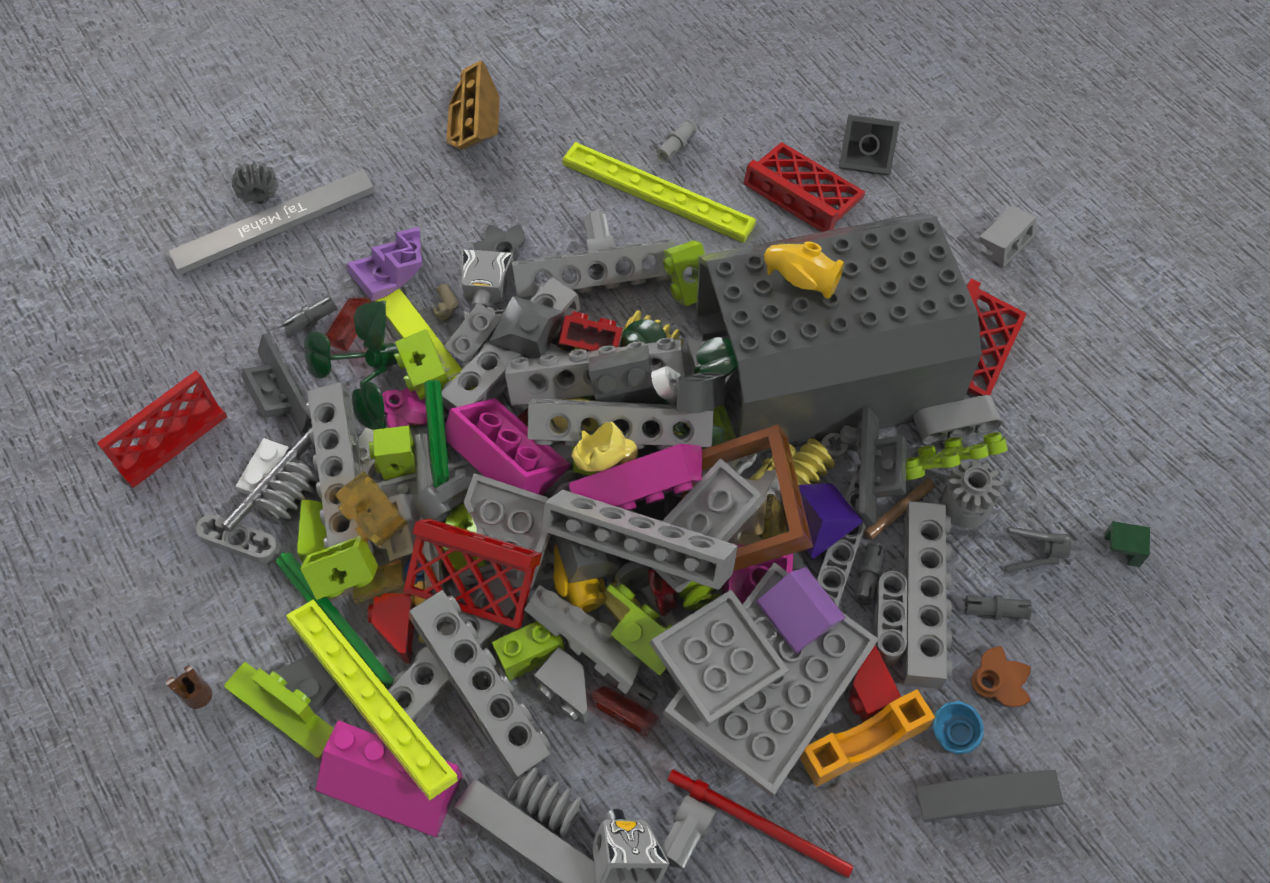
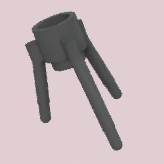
[1004,527,1071,572]

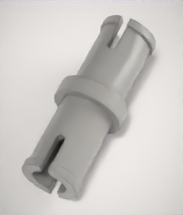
[656,119,697,163]

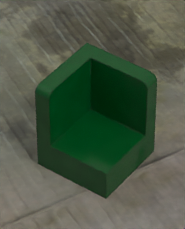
[1104,521,1150,567]

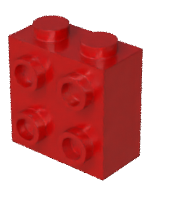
[556,311,622,352]

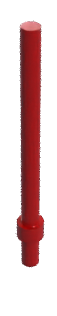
[667,769,854,878]

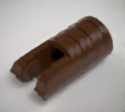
[166,665,212,709]

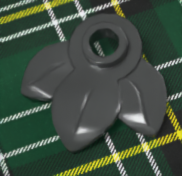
[473,224,525,261]

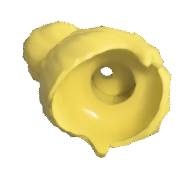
[571,422,638,472]

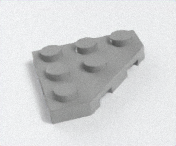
[464,473,551,592]

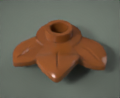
[971,646,1031,707]

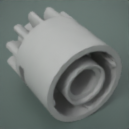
[940,459,1003,528]

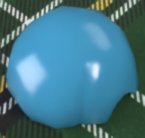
[932,701,985,755]

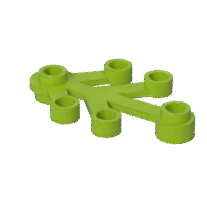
[906,432,1008,480]

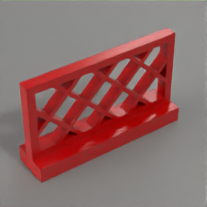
[743,142,865,232]
[966,278,1027,397]
[97,370,227,488]
[403,518,542,629]

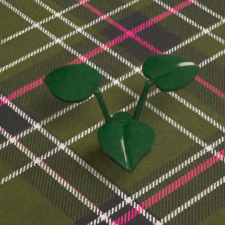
[304,301,399,430]
[620,319,738,433]

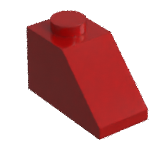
[367,593,416,664]
[848,646,902,722]

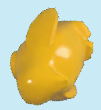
[764,242,844,299]
[553,544,607,613]

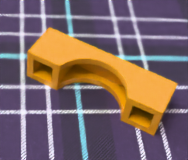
[799,689,935,787]

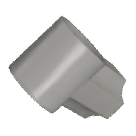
[583,211,615,250]
[661,795,717,870]

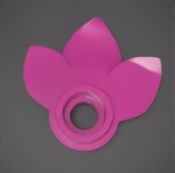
[382,387,428,428]

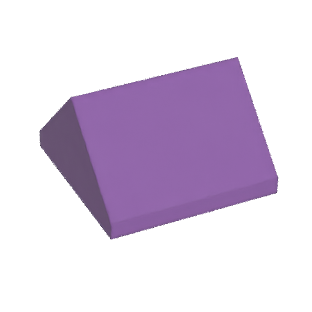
[756,567,846,654]

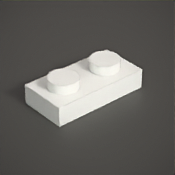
[235,438,290,499]

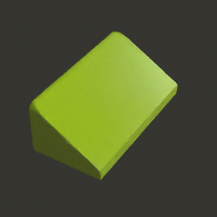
[297,500,327,562]

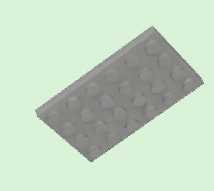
[662,563,879,797]

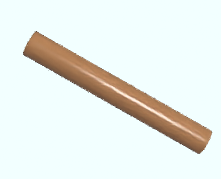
[864,478,935,540]

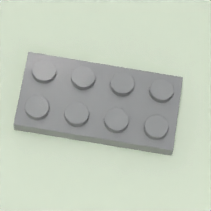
[653,458,766,593]

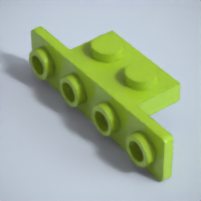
[606,583,673,676]
[224,662,334,759]

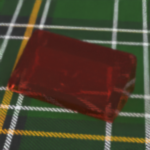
[325,298,371,351]
[591,686,658,737]

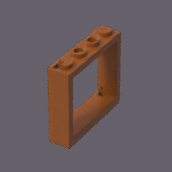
[679,424,813,572]

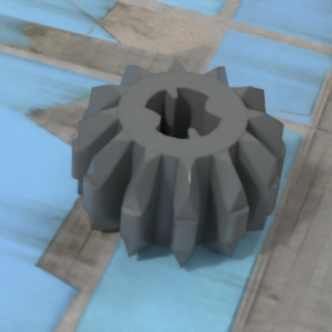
[232,161,278,204]

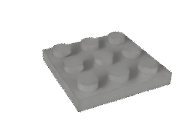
[649,590,789,727]

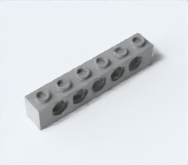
[512,238,676,301]
[442,277,581,411]
[505,338,685,406]
[306,382,375,555]
[528,398,714,450]
[542,490,738,590]
[903,501,952,689]
[388,578,528,727]
[408,590,550,780]

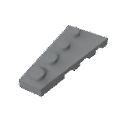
[524,585,642,694]

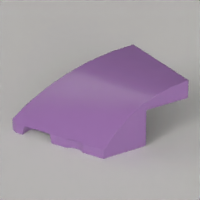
[347,227,422,302]

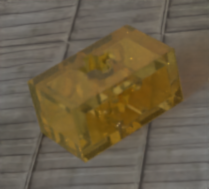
[335,471,408,547]

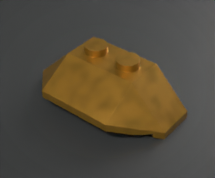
[446,60,500,150]

